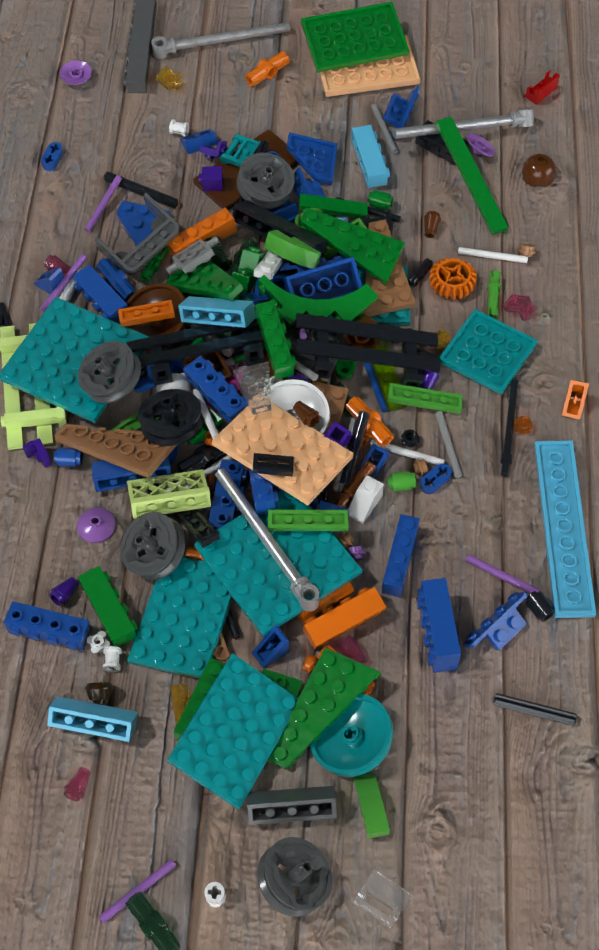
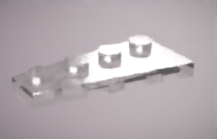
[233,361,272,415]

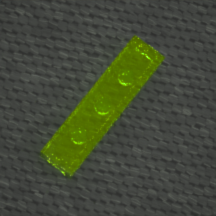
[372,346,407,412]

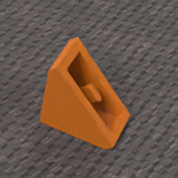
[562,379,589,420]

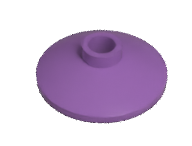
[60,61,92,85]
[467,133,495,157]
[77,508,116,543]

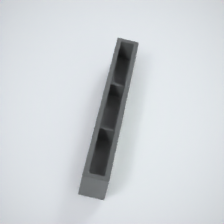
[123,0,157,93]

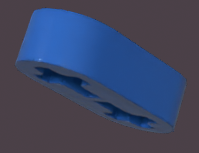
[41,142,63,171]
[420,464,452,494]

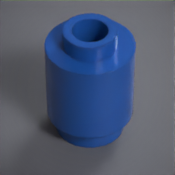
[54,447,83,467]

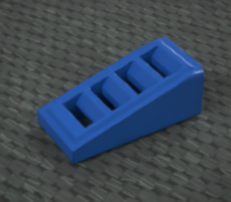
[354,444,390,479]

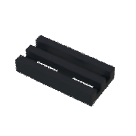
[252,453,294,477]

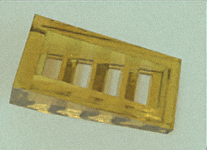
[171,683,189,725]

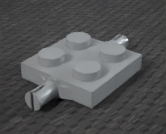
[165,236,220,275]

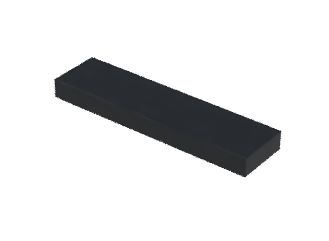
[174,509,220,548]

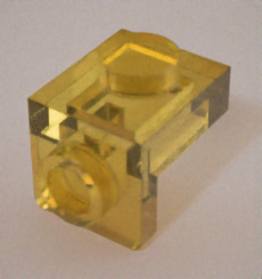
[155,66,183,91]

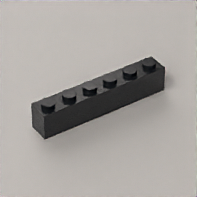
[232,200,327,258]

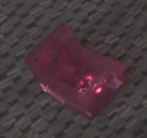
[503,294,534,321]

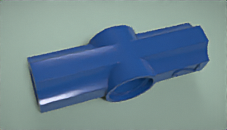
[96,258,136,302]

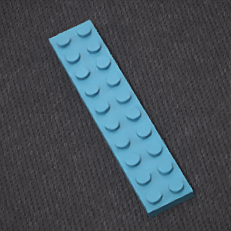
[534,440,596,618]

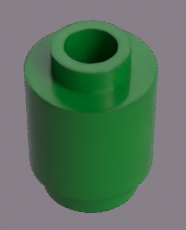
[367,189,394,210]

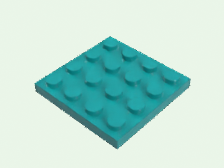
[439,309,538,395]

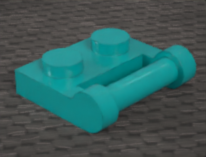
[219,134,260,167]

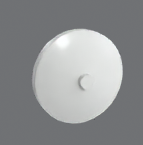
[261,379,330,435]

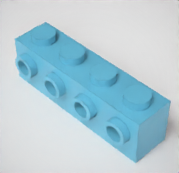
[351,125,390,188]
[178,296,255,328]
[47,696,138,742]

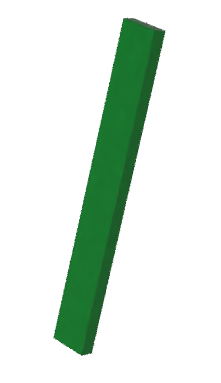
[435,117,508,235]

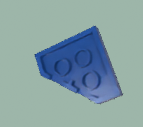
[286,132,337,185]
[117,200,171,247]

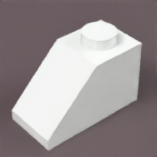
[348,475,384,524]

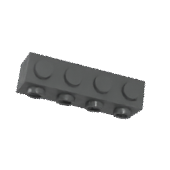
[247,786,337,825]

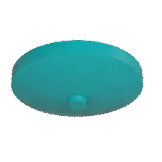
[310,694,394,777]

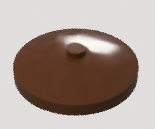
[126,283,187,351]

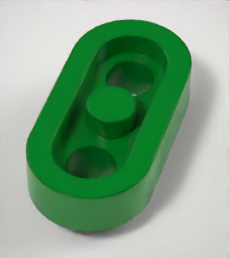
[336,359,357,380]

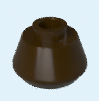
[85,682,114,704]

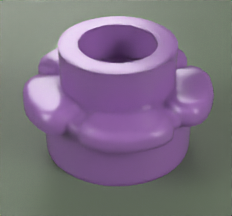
[347,546,366,561]

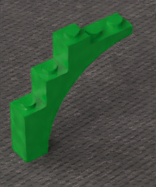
[216,246,267,339]
[257,275,379,329]

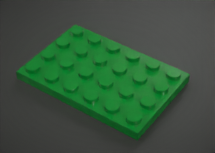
[301,1,410,73]

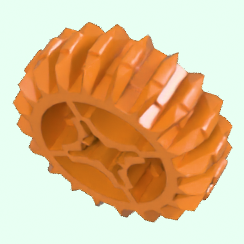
[429,256,477,300]

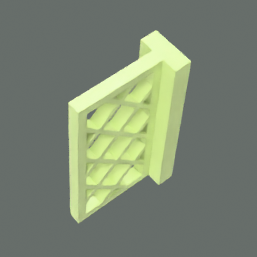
[127,469,211,519]

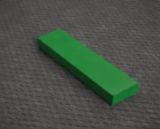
[299,193,368,218]

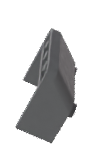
[95,193,179,273]

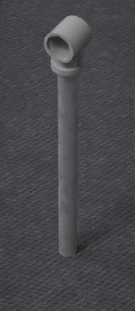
[151,22,290,59]
[393,108,534,139]
[215,468,319,611]

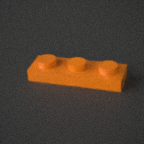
[118,300,175,327]

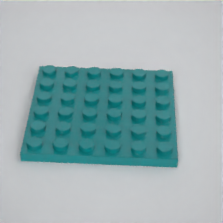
[0,297,149,423]
[194,490,362,637]

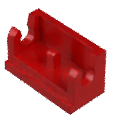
[524,70,560,105]

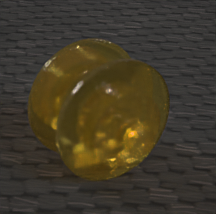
[434,329,450,349]

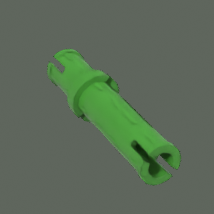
[487,270,502,319]

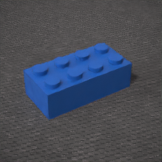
[282,257,362,299]
[416,578,461,673]

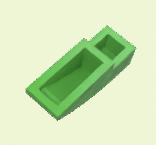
[264,230,321,269]
[353,773,390,839]

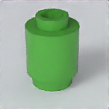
[387,471,416,492]

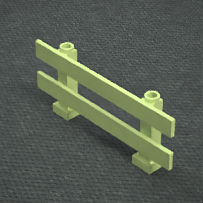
[0,323,67,450]

